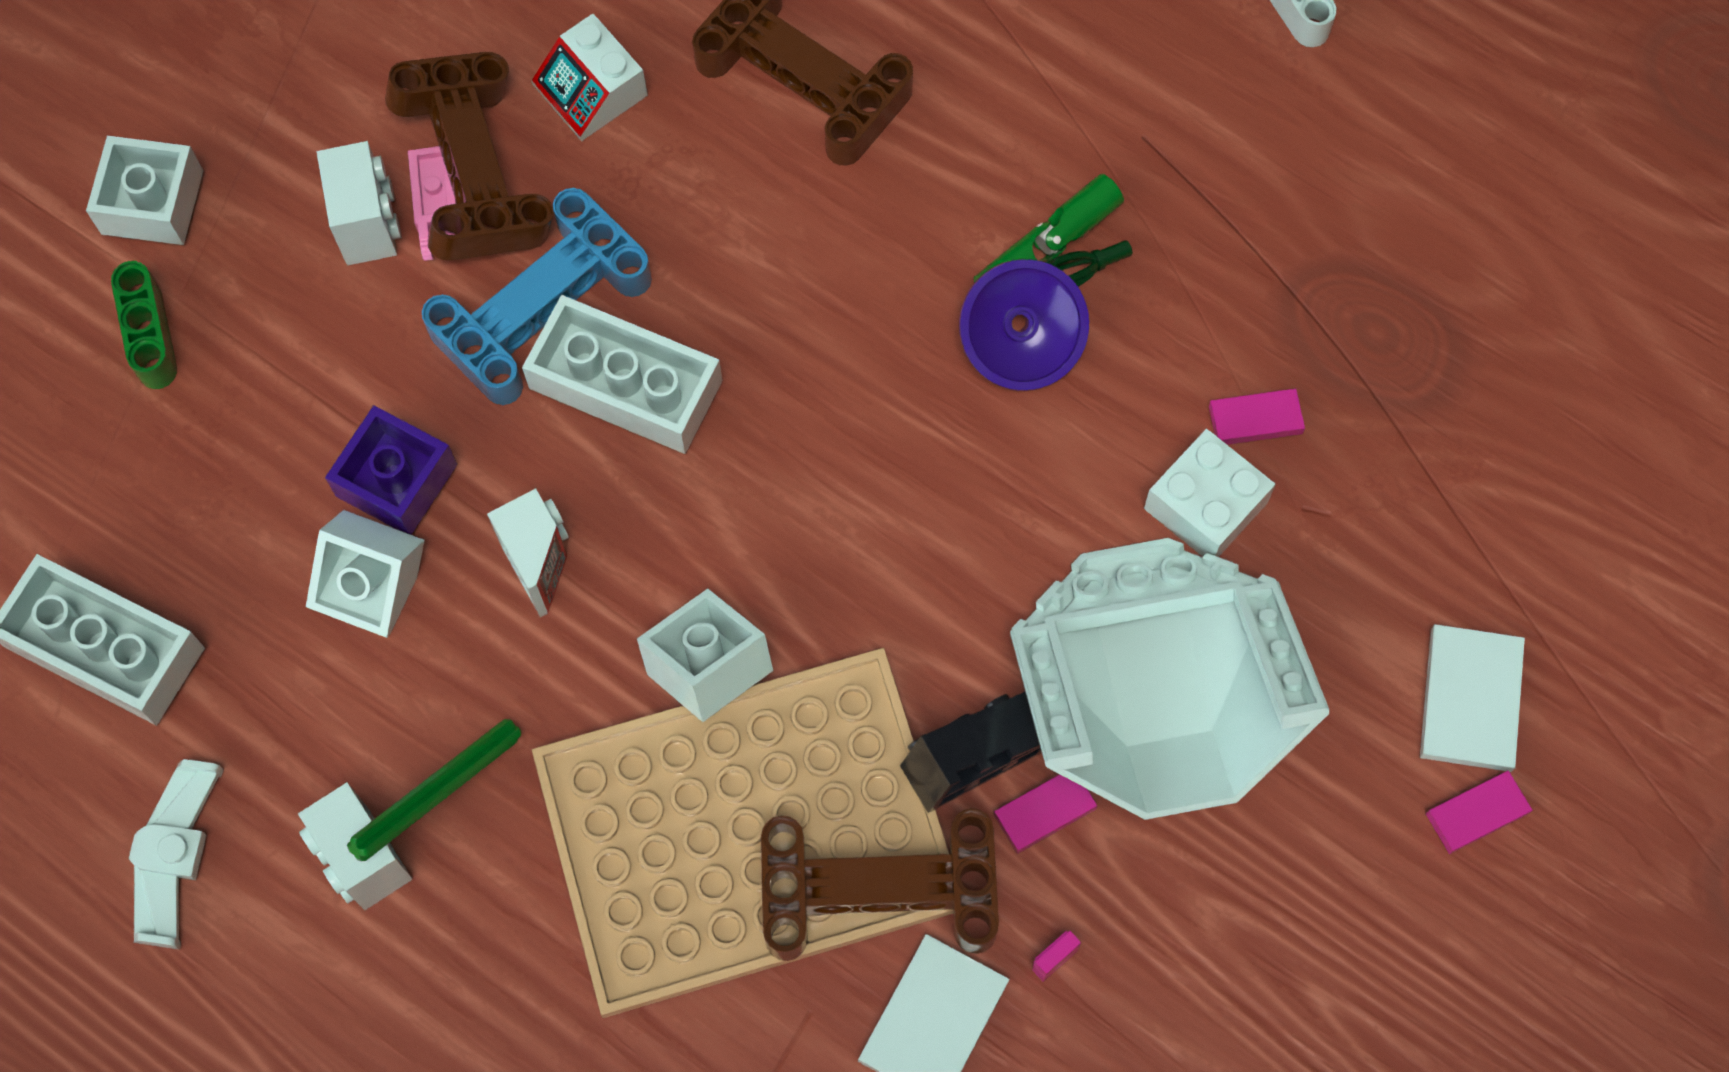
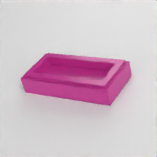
[1209,389,1305,445]
[1426,770,1533,855]
[994,775,1097,854]

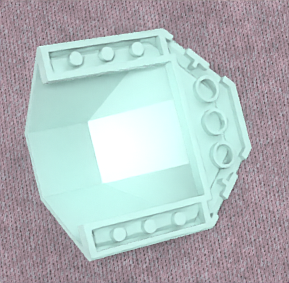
[1010,538,1329,820]

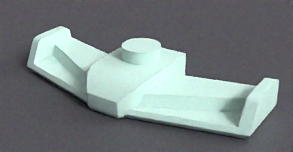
[129,759,223,950]

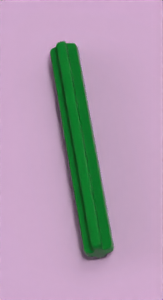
[347,719,521,861]

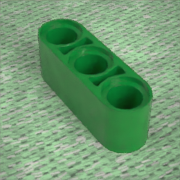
[111,261,177,389]

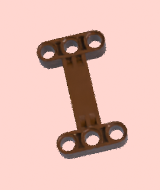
[692,0,913,166]
[385,52,554,260]
[761,808,999,961]

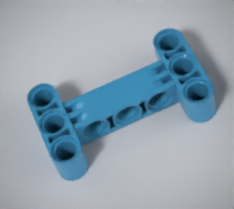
[422,188,652,405]

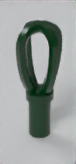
[1049,240,1133,287]

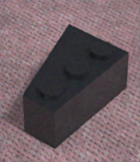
[900,692,1042,813]

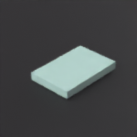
[1420,624,1525,772]
[858,934,1009,1072]

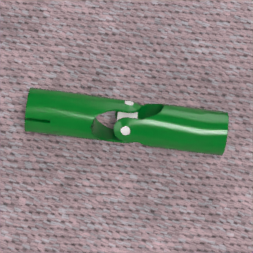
[973,174,1124,283]

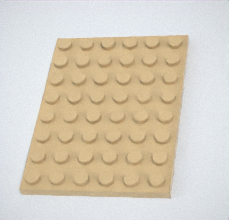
[532,648,953,1018]

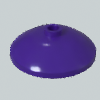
[959,259,1089,390]

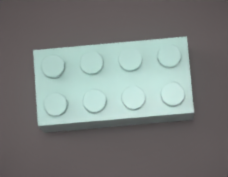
[522,295,723,454]
[0,554,205,726]

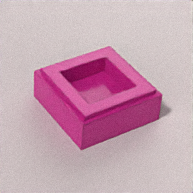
[1032,930,1081,982]

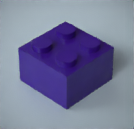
[325,405,457,535]

